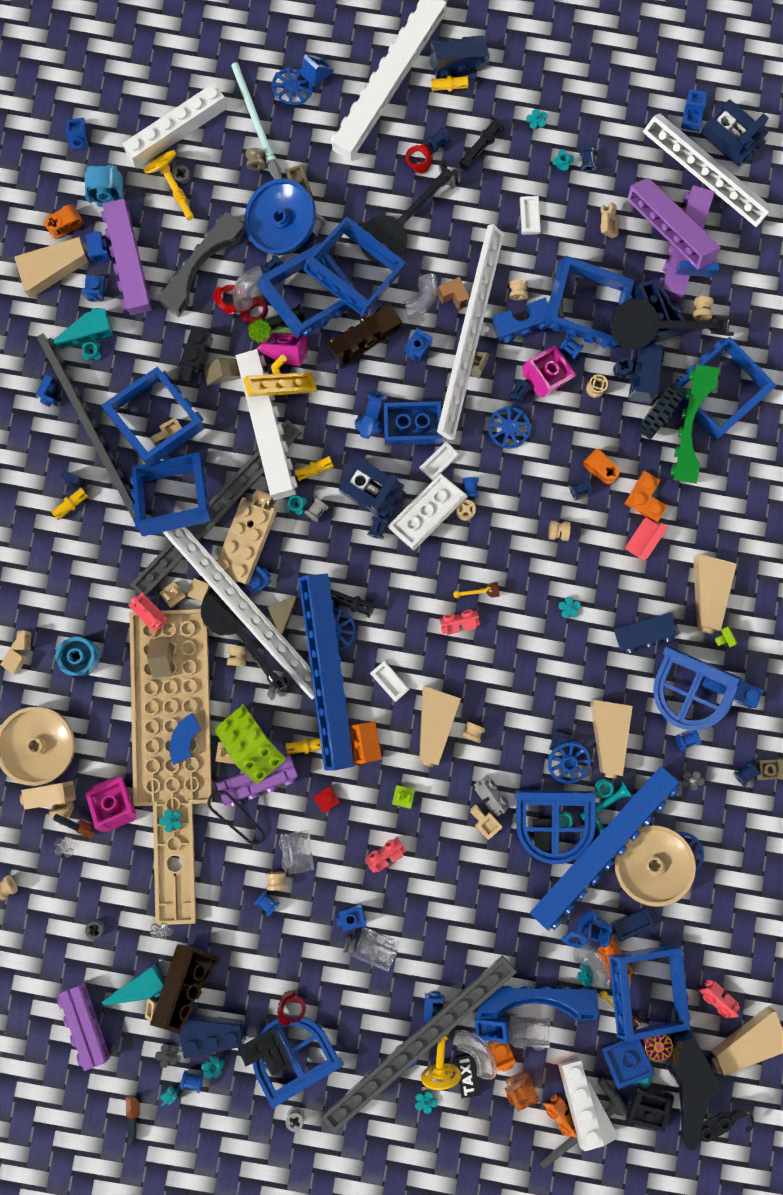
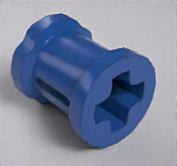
[559,336,584,359]
[462,477,479,499]
[676,731,701,752]
[254,890,280,917]
[180,1070,204,1093]

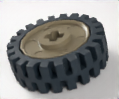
[636,383,685,440]

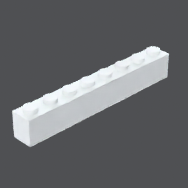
[643,114,773,227]
[236,349,298,501]

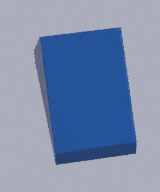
[301,54,334,87]
[474,1014,510,1044]

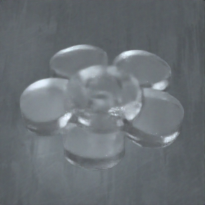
[55,835,77,857]
[150,922,173,939]

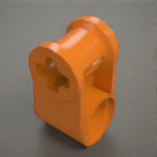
[44,204,84,239]
[583,449,620,484]

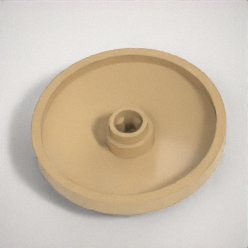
[0,707,75,786]
[615,826,696,907]

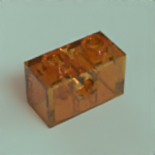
[504,1069,540,1112]

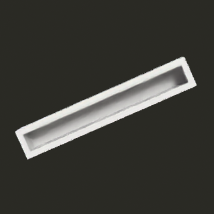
[122,83,227,168]

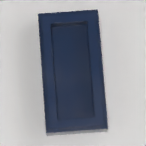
[611,906,656,942]

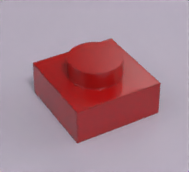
[313,786,340,813]

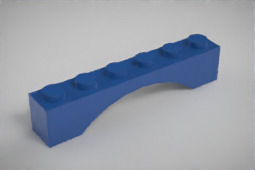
[476,986,599,1021]

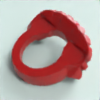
[405,143,433,174]
[213,285,243,314]

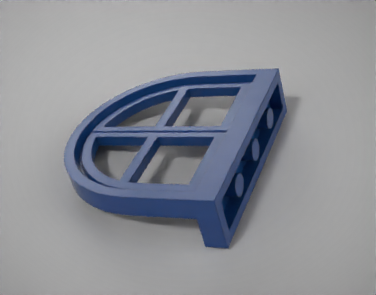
[653,647,743,731]
[515,790,596,864]
[253,1015,344,1109]

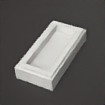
[520,196,541,235]
[419,441,460,481]
[370,661,410,702]

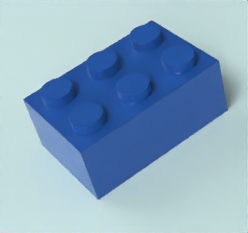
[384,401,442,446]

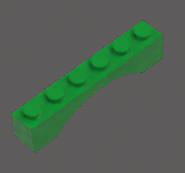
[670,365,720,484]

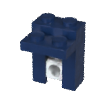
[700,99,769,167]
[339,457,405,519]

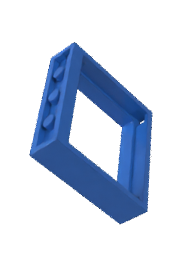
[303,216,406,317]
[257,243,358,339]
[544,256,634,349]
[672,336,777,440]
[101,366,205,468]
[130,452,211,536]
[609,945,691,1042]

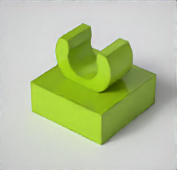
[715,626,737,647]
[392,785,415,809]

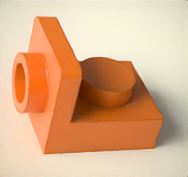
[487,1041,516,1071]

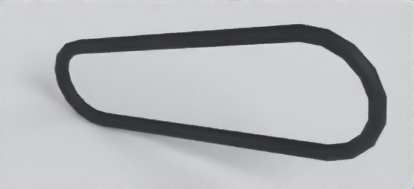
[207,790,265,845]

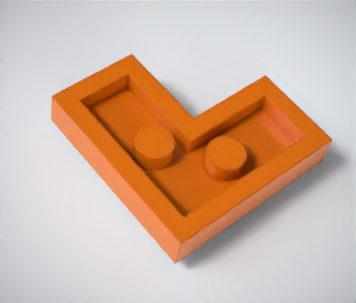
[624,471,667,523]

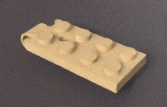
[217,489,277,585]

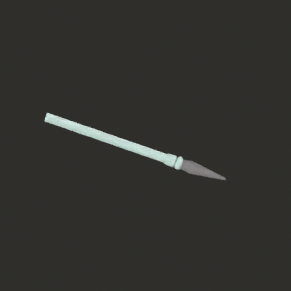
[231,62,282,180]

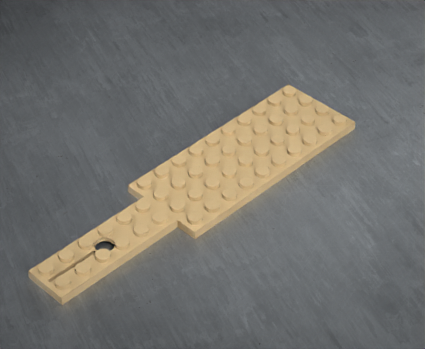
[129,609,213,925]

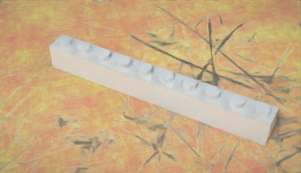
[331,0,447,161]

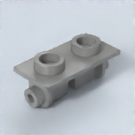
[474,775,509,817]

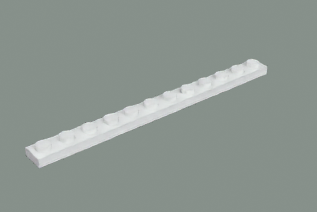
[437,224,504,440]
[163,527,314,700]

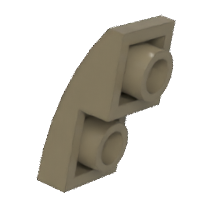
[756,759,783,780]

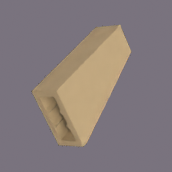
[15,237,89,298]
[693,554,737,634]
[419,686,461,767]
[590,700,633,779]
[711,1006,783,1076]

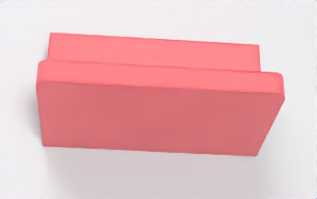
[625,518,668,561]

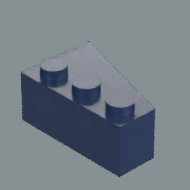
[430,35,490,79]
[631,279,689,343]
[628,343,664,405]
[614,612,680,654]
[179,1014,246,1059]

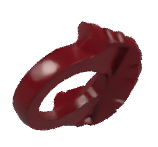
[239,296,268,324]
[277,991,306,1025]

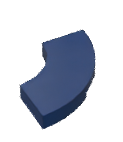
[170,713,201,765]

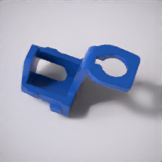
[355,391,388,439]
[562,910,612,948]

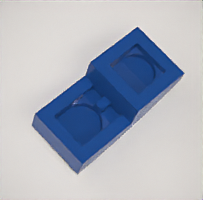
[681,89,707,132]

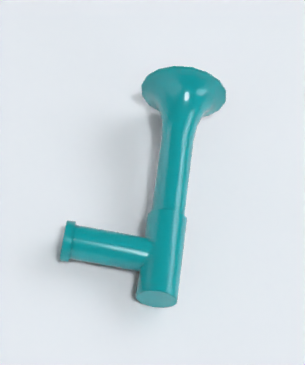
[580,781,633,834]

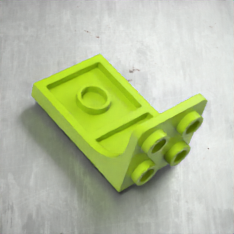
[214,704,286,784]

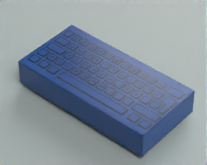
[676,260,719,277]

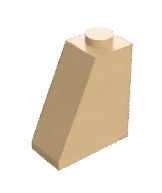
[20,781,76,810]

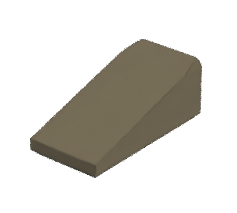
[285,165,313,198]

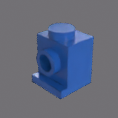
[85,231,111,263]
[404,328,433,362]
[336,904,367,932]

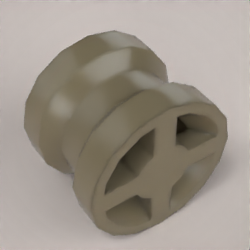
[245,148,265,171]

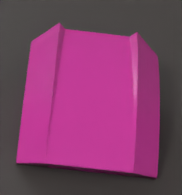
[256,332,308,366]
[522,345,577,398]
[85,776,137,832]

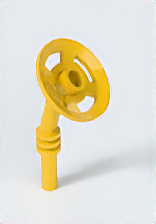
[144,150,194,221]
[421,1002,461,1090]

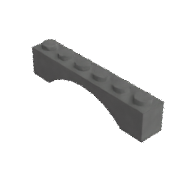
[157,211,246,318]

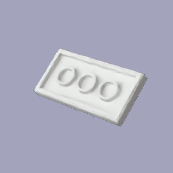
[387,473,467,551]

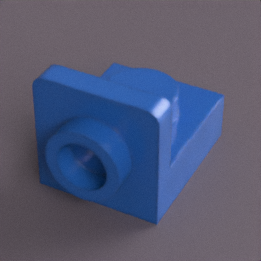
[65,117,89,150]
[81,275,106,302]
[35,375,58,407]
[243,566,272,596]
[423,991,445,1023]

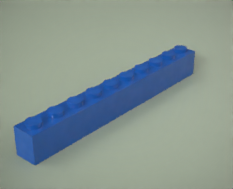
[298,573,354,771]
[530,766,680,931]

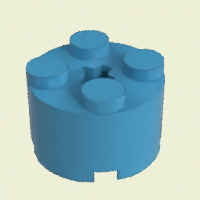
[85,165,123,207]
[55,637,100,676]

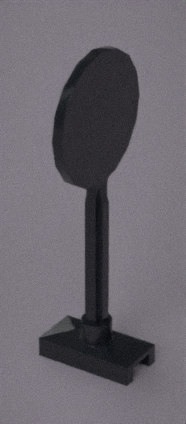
[361,158,458,264]
[610,298,736,350]
[201,591,292,701]

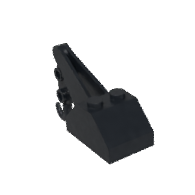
[666,1030,755,1150]

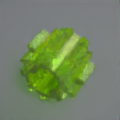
[247,318,272,344]

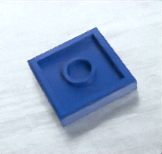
[601,1039,655,1089]

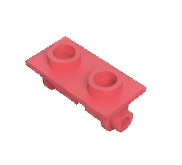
[128,592,169,633]
[439,610,480,635]
[365,837,406,873]
[698,979,740,1018]

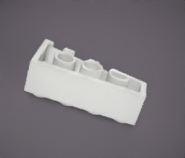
[558,1058,619,1151]

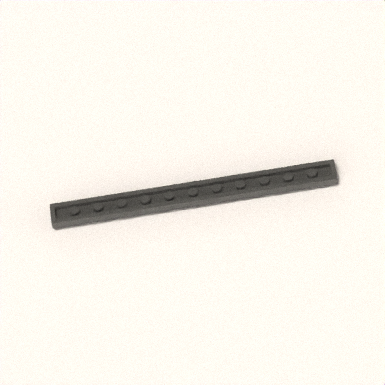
[37,333,147,537]
[130,419,302,596]
[321,955,517,1133]

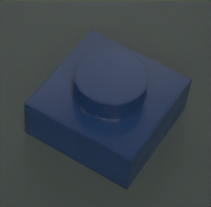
[60,470,85,488]
[549,731,574,755]

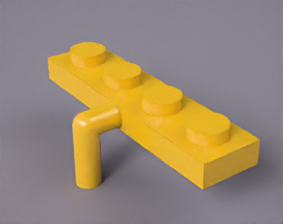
[243,355,317,397]

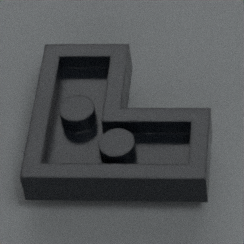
[237,1028,291,1076]

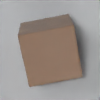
[437,277,470,310]

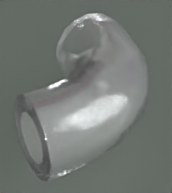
[232,266,263,311]
[404,274,438,320]
[574,944,612,989]
[457,1030,497,1079]

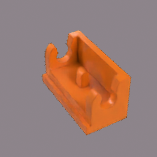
[349,721,382,765]

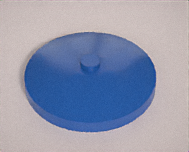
[244,179,316,256]

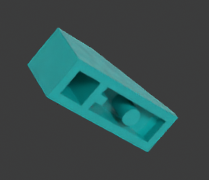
[54,308,114,349]
[102,963,165,1006]

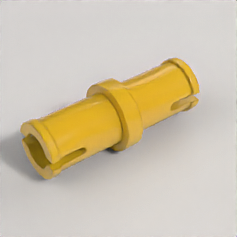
[431,76,468,92]
[294,456,334,482]
[51,487,89,520]
[286,738,321,755]

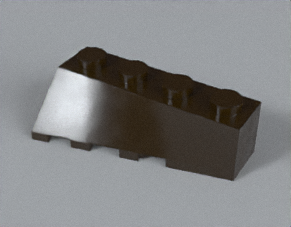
[327,304,402,369]
[150,944,220,1034]

